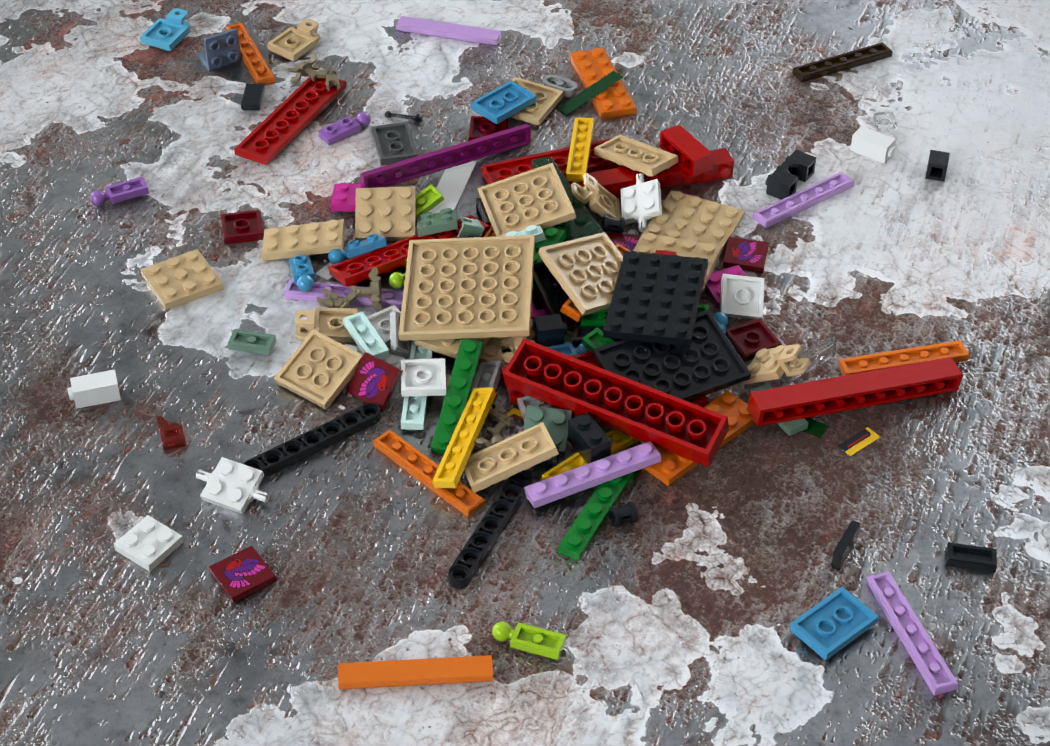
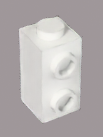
[850,126,896,163]
[67,369,121,409]

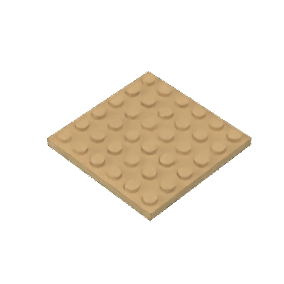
[399,235,535,341]

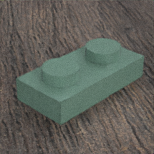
[228,329,276,356]

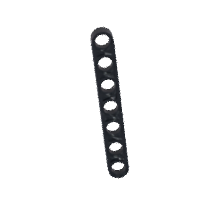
[244,403,381,478]
[448,470,532,589]

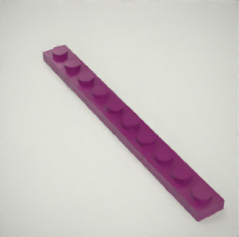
[360,124,531,188]

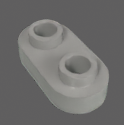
[543,75,577,98]

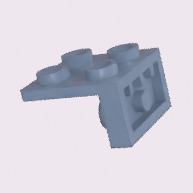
[199,28,241,71]

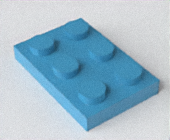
[471,81,537,124]
[789,587,879,660]

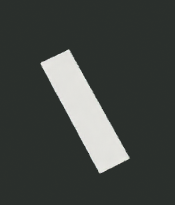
[429,161,476,214]

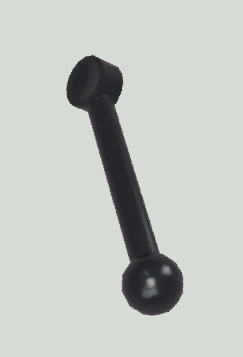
[385,111,423,122]

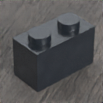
[568,412,612,464]

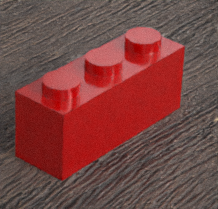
[659,124,714,177]

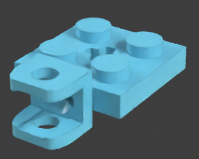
[140,8,190,51]

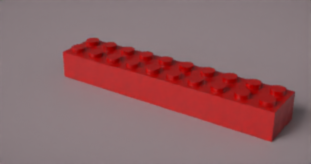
[503,338,729,467]

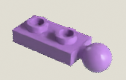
[318,112,371,145]
[90,177,149,206]

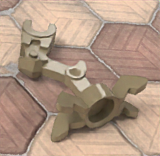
[288,53,340,91]
[316,267,383,312]
[475,402,516,452]

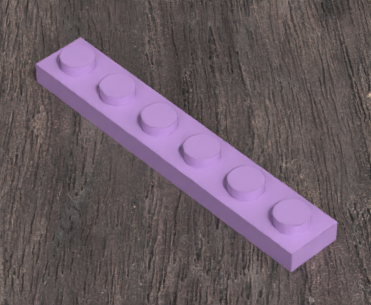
[524,441,661,508]

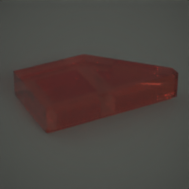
[157,416,186,451]

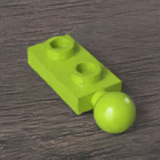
[416,184,444,221]
[492,621,566,660]

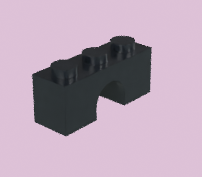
[765,150,817,200]

